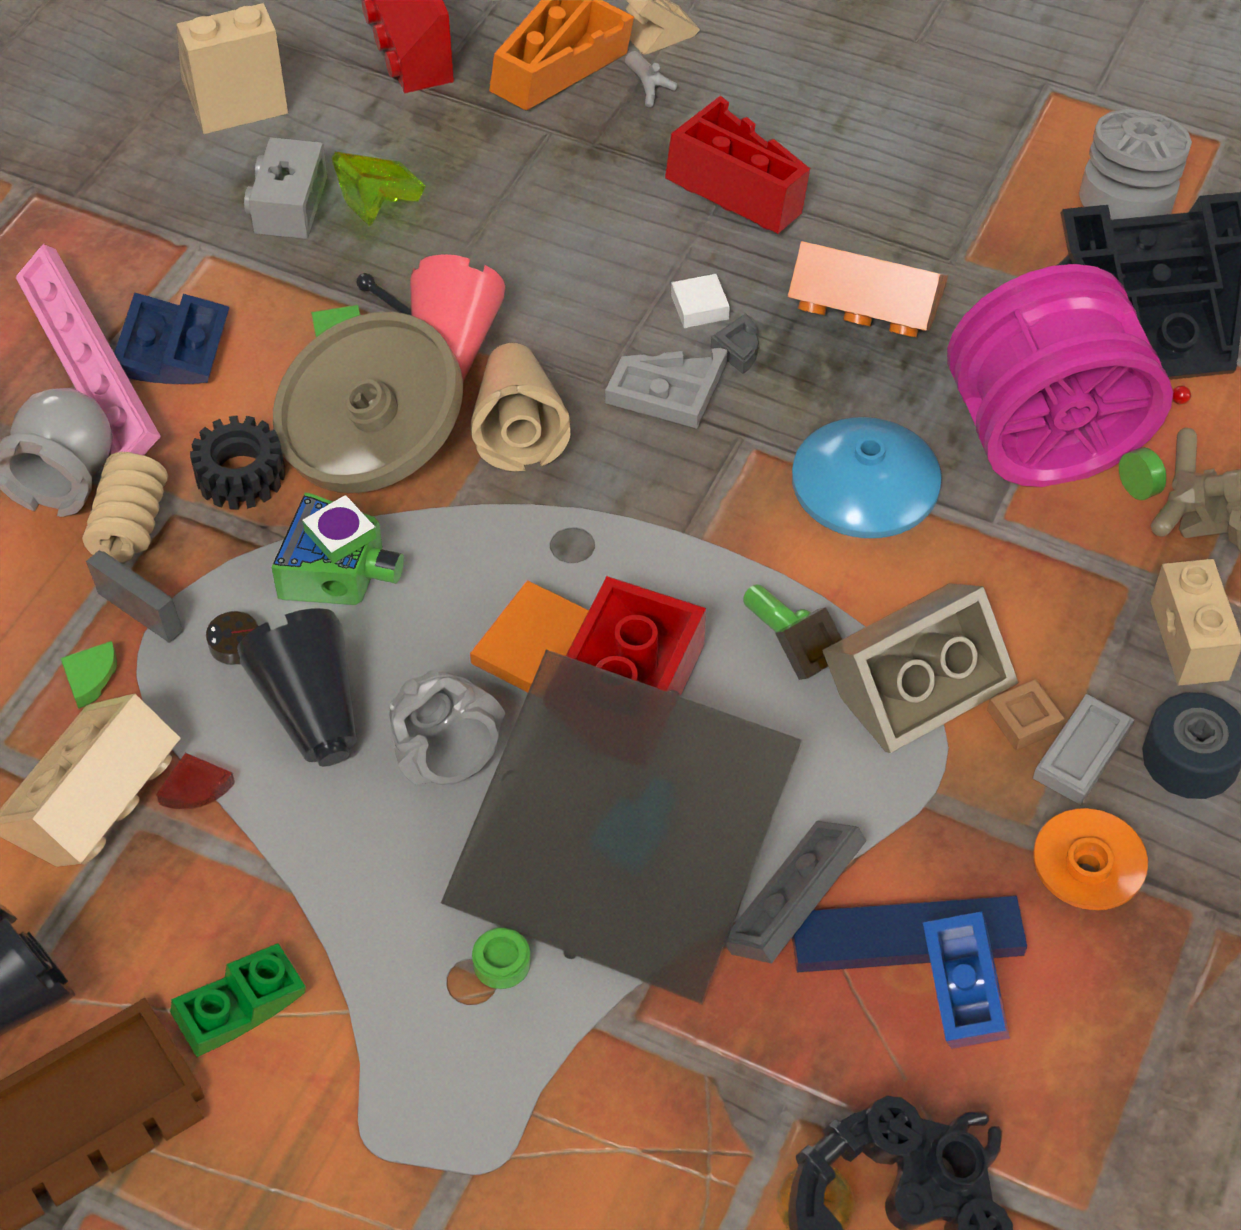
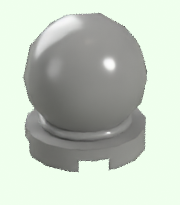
[0,388,113,517]

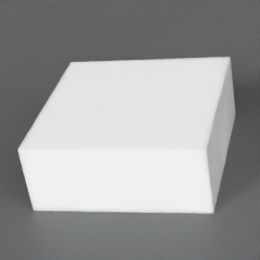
[671,274,730,328]

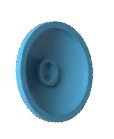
[792,417,941,538]

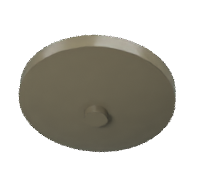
[273,312,463,493]

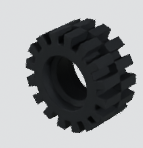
[190,415,285,510]

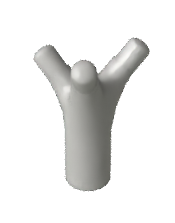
[625,51,678,108]

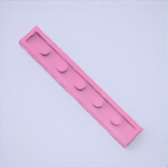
[16,244,161,456]

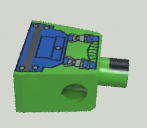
[271,492,404,605]

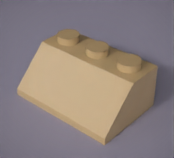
[0,694,181,867]

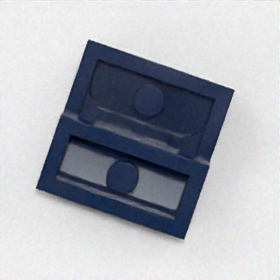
[114,292,229,384]

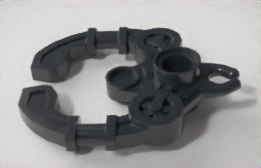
[788,1096,1013,1230]

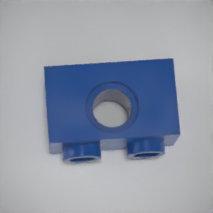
[923,911,1010,1049]

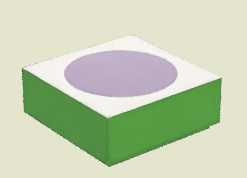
[302,495,377,564]

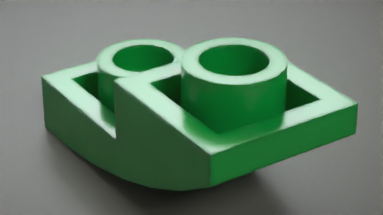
[170,943,306,1057]

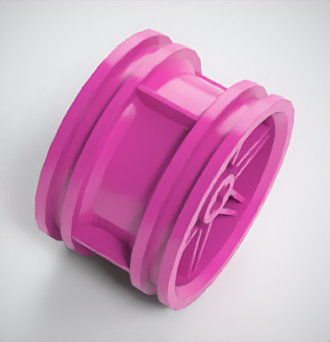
[947,264,1173,487]

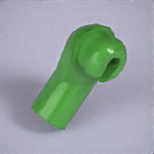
[743,584,811,632]

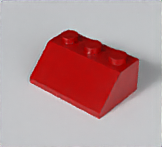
[361,0,454,94]
[544,576,706,769]

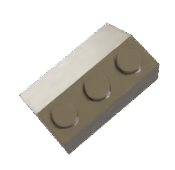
[822,583,1019,753]

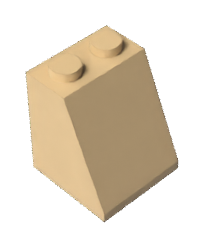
[177,3,288,134]

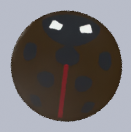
[206,611,258,665]

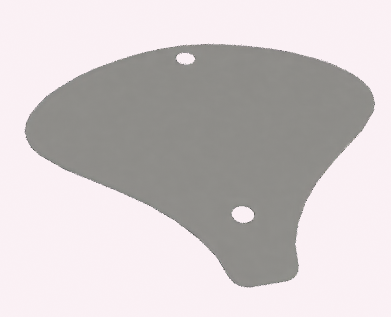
[136,504,949,1175]

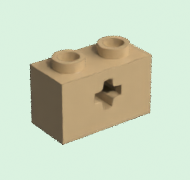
[1150,559,1241,686]

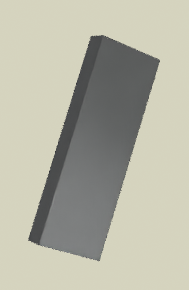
[722,821,866,964]

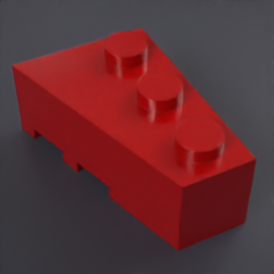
[665,95,811,234]

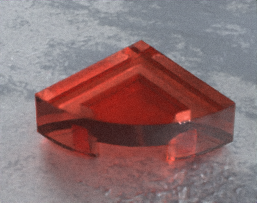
[156,752,235,809]

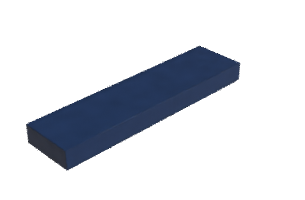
[792,896,1027,973]

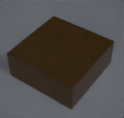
[775,607,842,680]

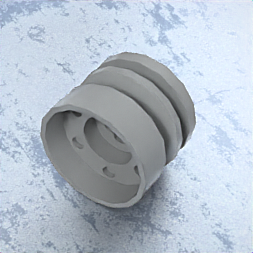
[1079,109,1192,220]

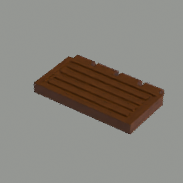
[0,998,205,1230]

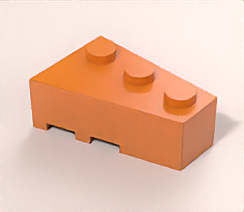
[489,0,634,111]

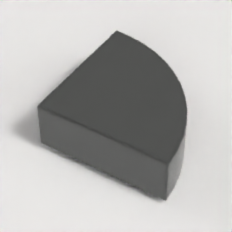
[711,313,758,374]

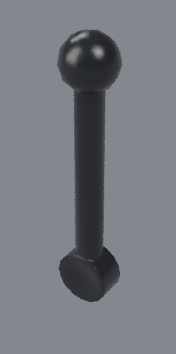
[356,273,412,316]

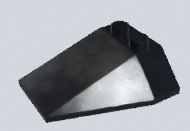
[1060,192,1241,380]

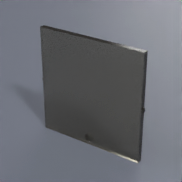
[441,649,803,1005]

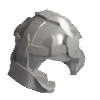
[389,670,505,785]

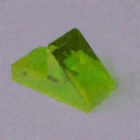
[332,151,426,226]

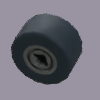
[1142,692,1241,799]

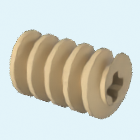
[82,452,168,563]

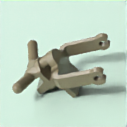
[1151,428,1241,553]

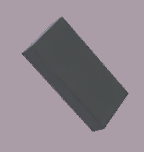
[86,550,182,643]

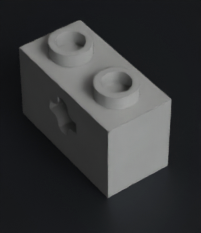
[244,137,327,239]

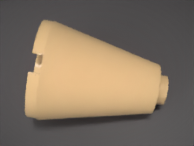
[471,343,570,471]

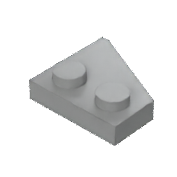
[605,348,727,428]

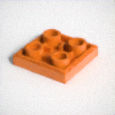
[470,580,589,701]

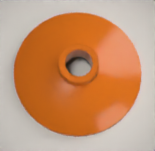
[1033,808,1148,910]

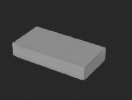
[1033,694,1135,805]

